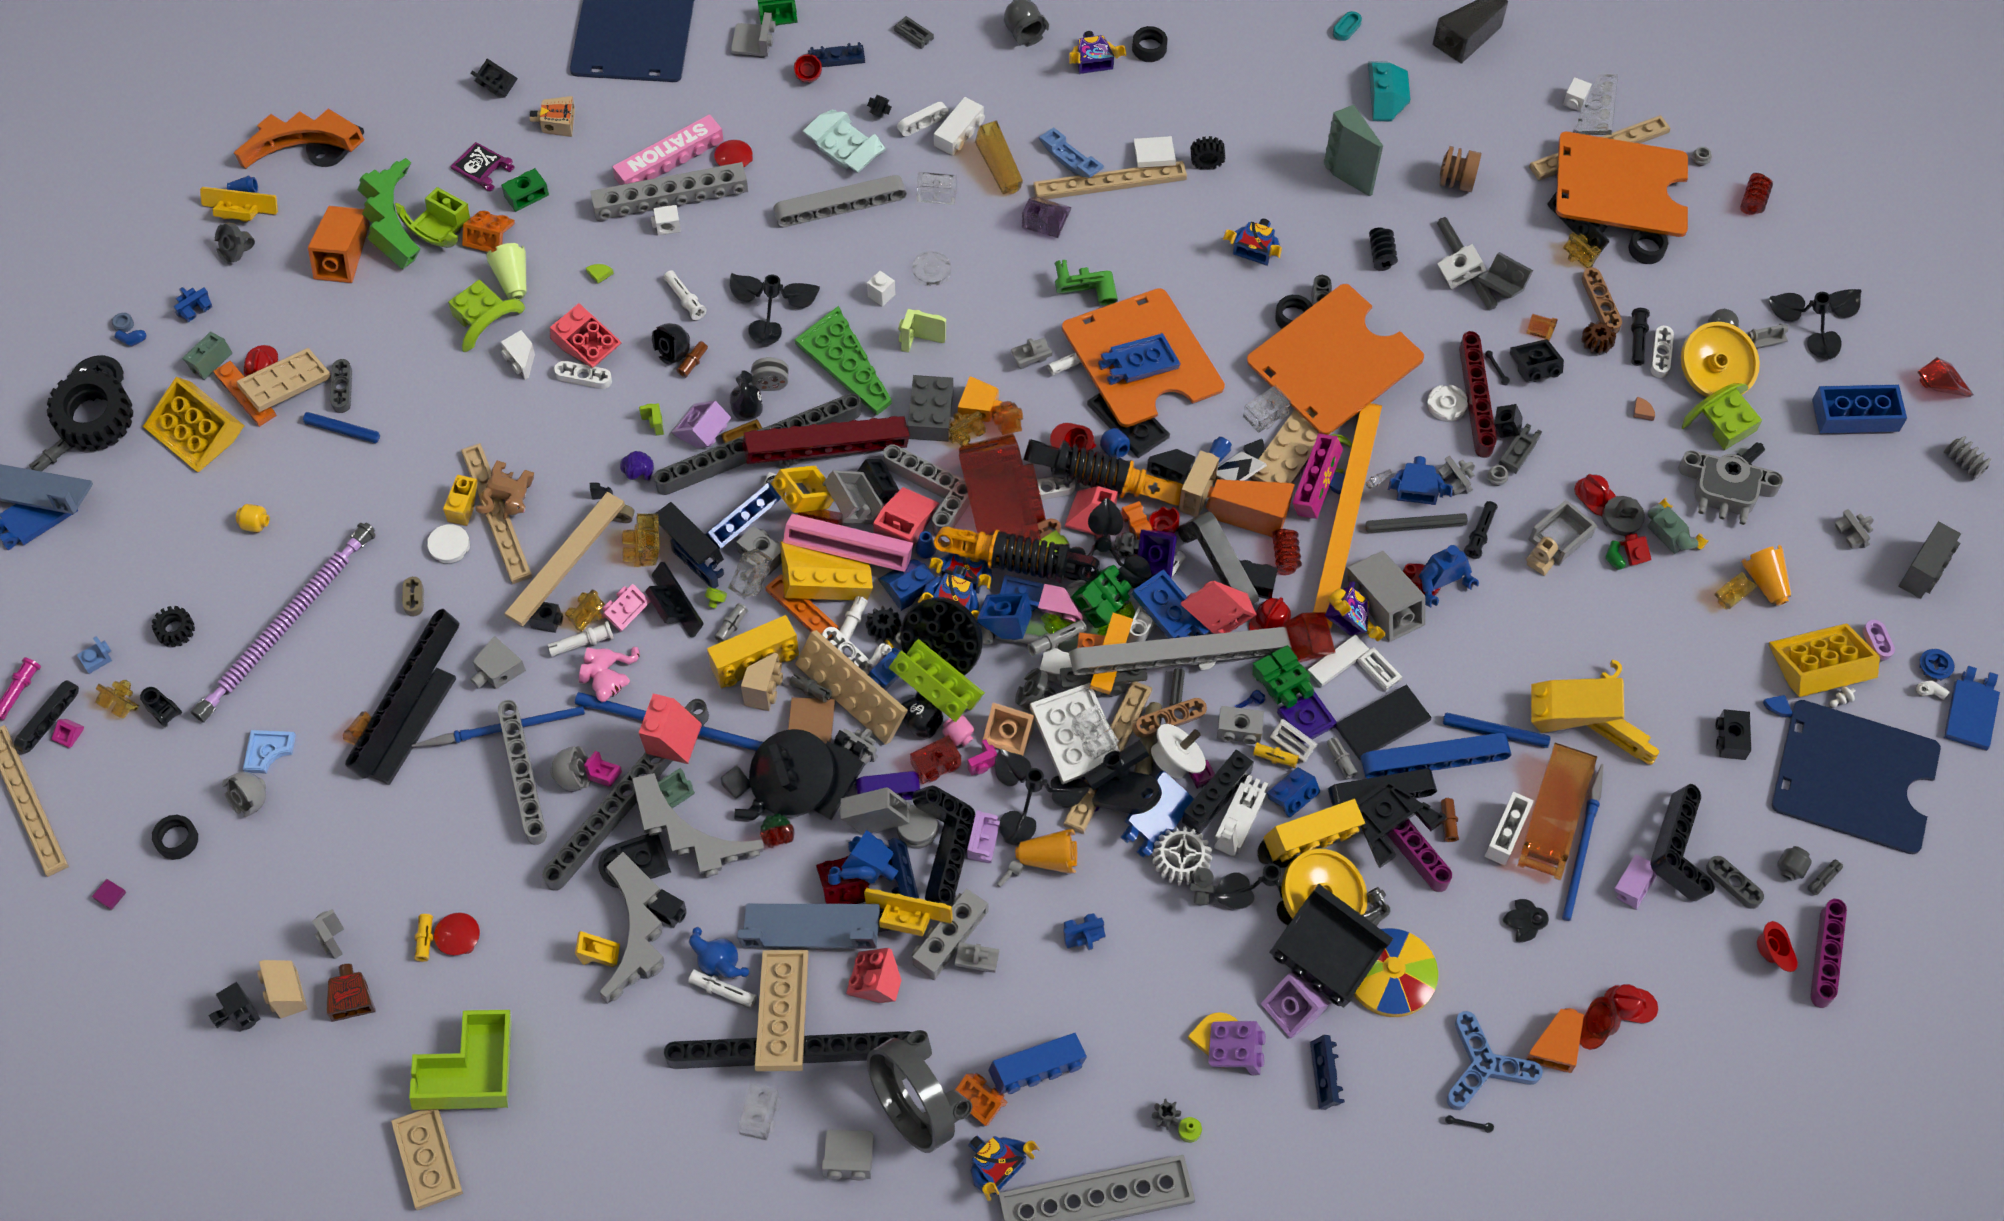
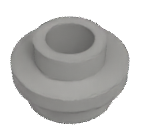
[1692,147,1712,165]
[1488,465,1509,485]

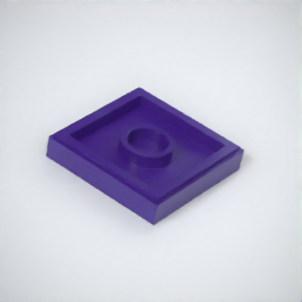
[1277,691,1337,744]

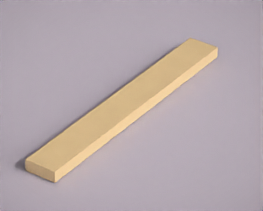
[1529,115,1671,181]
[1033,161,1187,201]
[461,443,532,584]
[505,492,625,627]
[1064,682,1152,834]
[0,725,69,877]

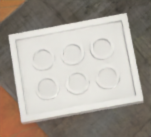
[1030,683,1120,784]

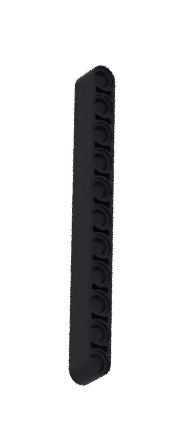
[664,1031,911,1069]

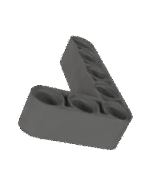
[1177,511,1259,605]

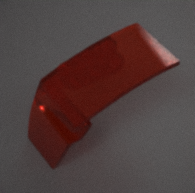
[959,433,1046,543]

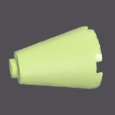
[486,243,527,300]

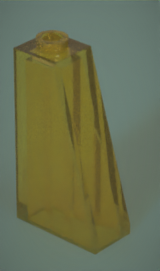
[975,120,1023,194]

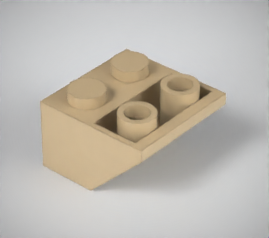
[741,653,783,711]
[257,960,308,1019]

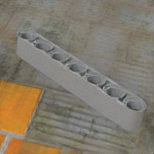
[773,175,907,227]
[498,700,547,845]

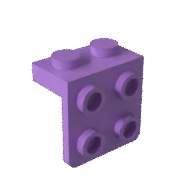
[1209,1021,1266,1075]

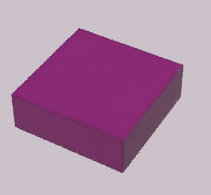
[1188,760,1215,789]
[92,879,126,910]

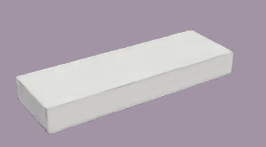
[1307,635,1370,687]

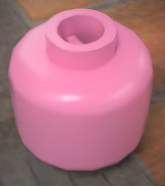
[942,715,974,747]

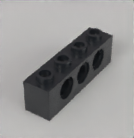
[1182,749,1254,834]

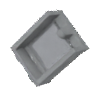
[822,470,884,524]
[1528,500,1597,566]

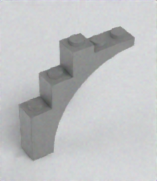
[632,773,764,877]
[600,852,665,1004]

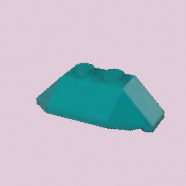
[1368,61,1411,122]

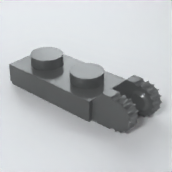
[1499,423,1542,474]

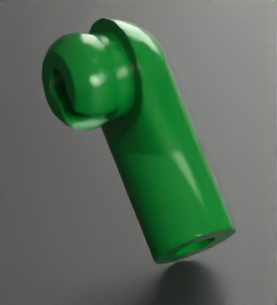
[1606,540,1626,570]

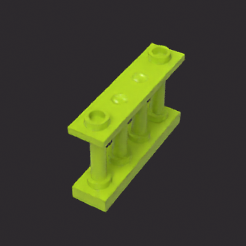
[889,639,985,722]

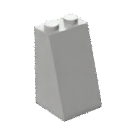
[1347,551,1425,642]

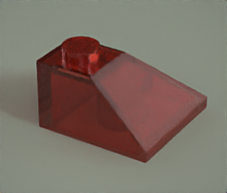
[1918,357,1974,397]

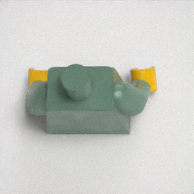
[1647,498,1709,554]

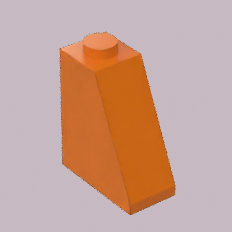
[1526,1008,1584,1073]

